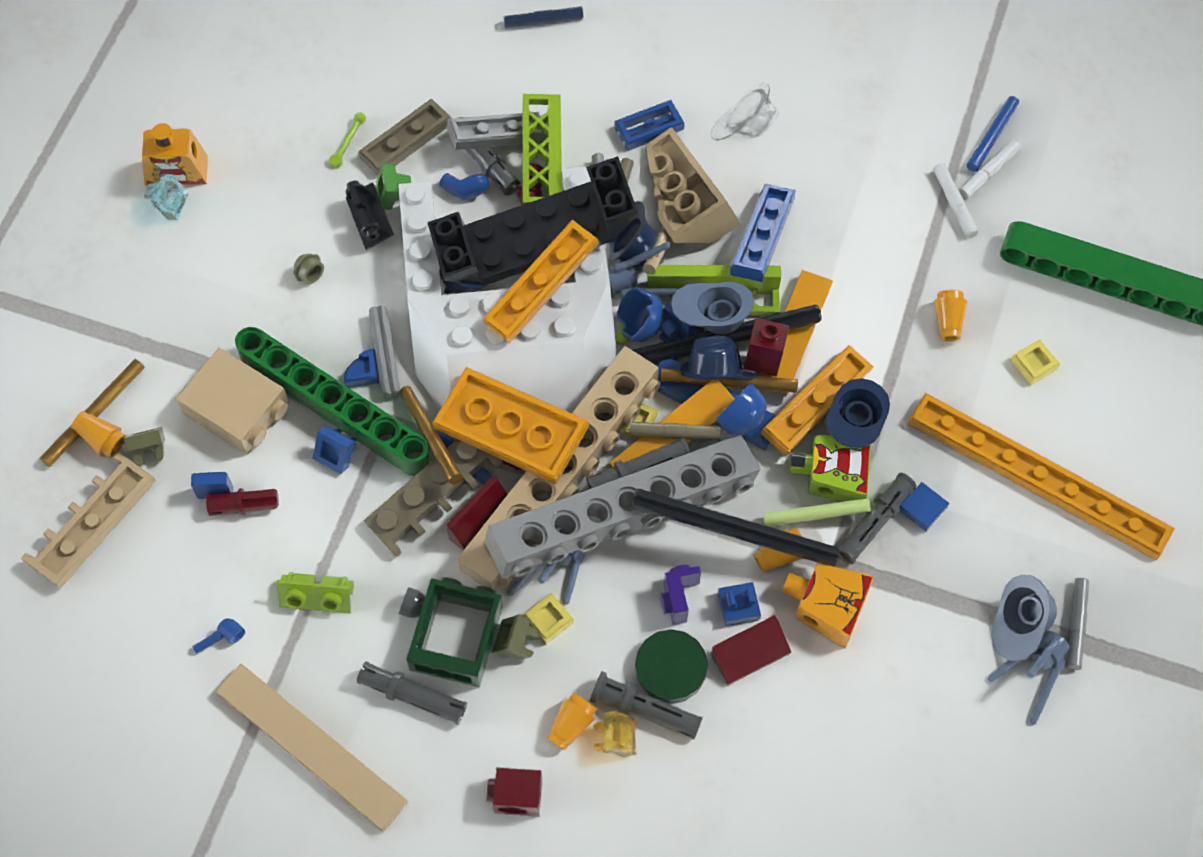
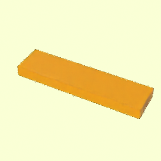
[482,220,599,344]
[759,270,833,395]
[760,345,874,457]
[609,379,735,467]

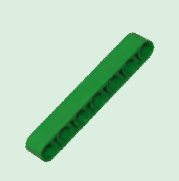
[1000,221,1203,326]
[235,327,431,476]

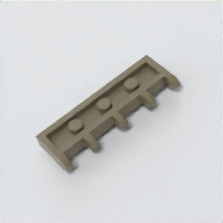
[364,439,502,557]

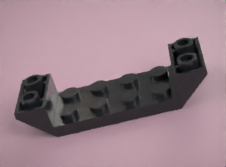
[427,156,638,286]

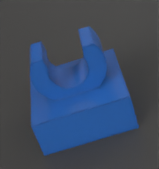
[659,300,697,342]
[312,426,357,474]
[717,582,761,626]

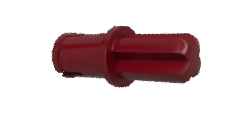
[206,488,279,516]

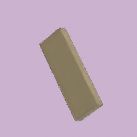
[358,98,452,175]

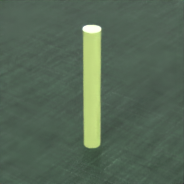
[763,498,871,527]

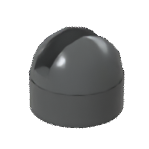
[398,587,425,618]

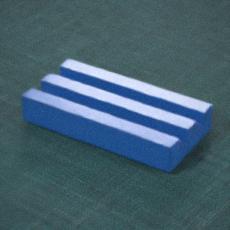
[614,100,685,151]

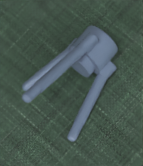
[608,242,678,297]
[507,528,585,605]
[988,631,1070,725]

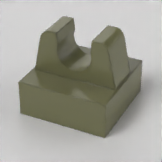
[124,427,165,466]
[492,614,539,659]

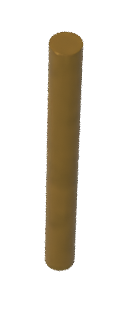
[39,359,145,467]
[661,368,798,393]
[399,386,463,485]

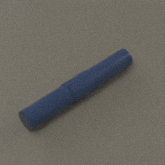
[503,6,584,28]

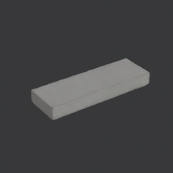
[446,112,547,150]

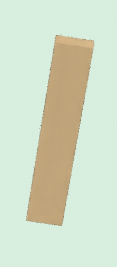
[216,663,408,832]

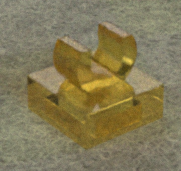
[593,711,636,757]

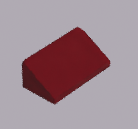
[446,476,508,551]
[710,615,792,685]

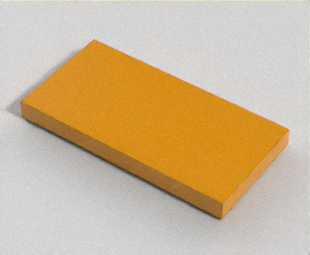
[432,367,589,484]

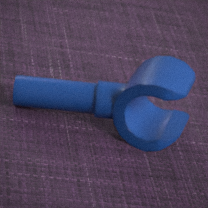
[192,618,246,653]

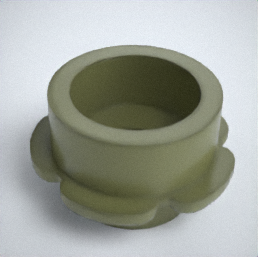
[293,253,324,284]

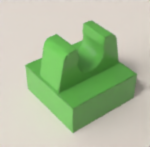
[376,164,411,210]

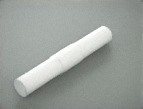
[959,139,1021,199]
[933,163,979,238]

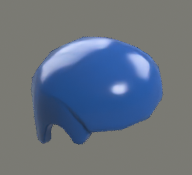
[616,286,664,342]
[717,384,767,435]

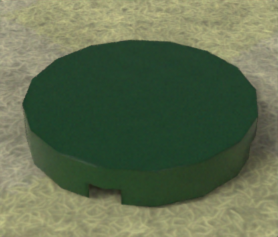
[635,629,708,703]

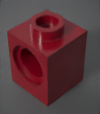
[744,318,789,377]
[487,767,543,817]

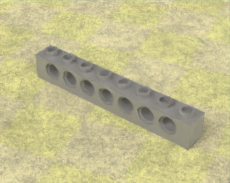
[484,434,761,579]

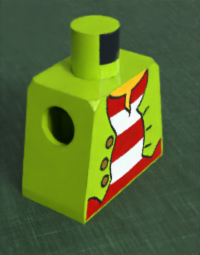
[789,435,871,502]

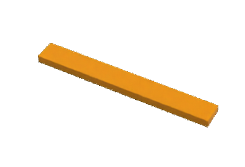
[907,393,1175,560]

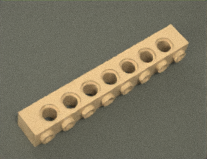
[457,346,660,591]

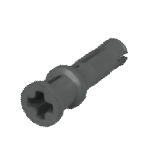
[589,671,703,739]

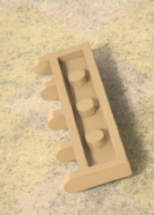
[21,452,156,589]

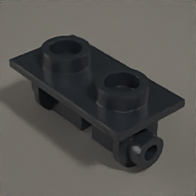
[345,180,394,250]

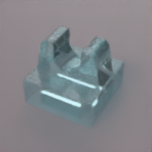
[143,174,189,220]

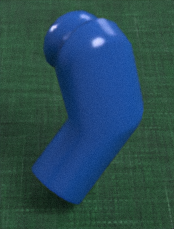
[439,173,489,200]

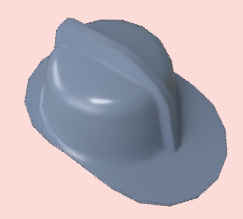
[671,282,754,335]
[991,575,1057,661]

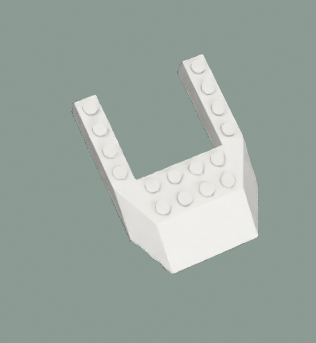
[398,166,617,414]

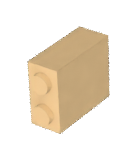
[175,348,289,454]

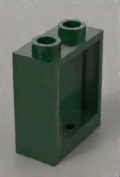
[406,577,503,688]

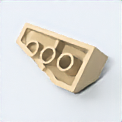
[646,127,741,243]

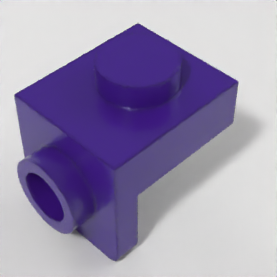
[660,565,701,625]

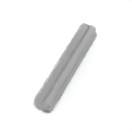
[369,305,400,399]

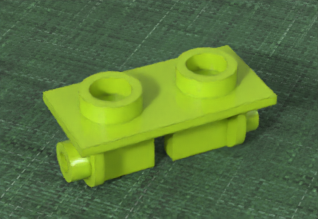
[276,572,354,613]

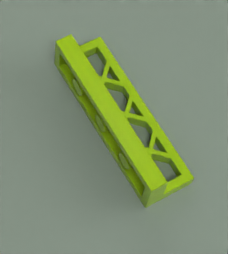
[522,94,562,205]
[646,265,781,317]

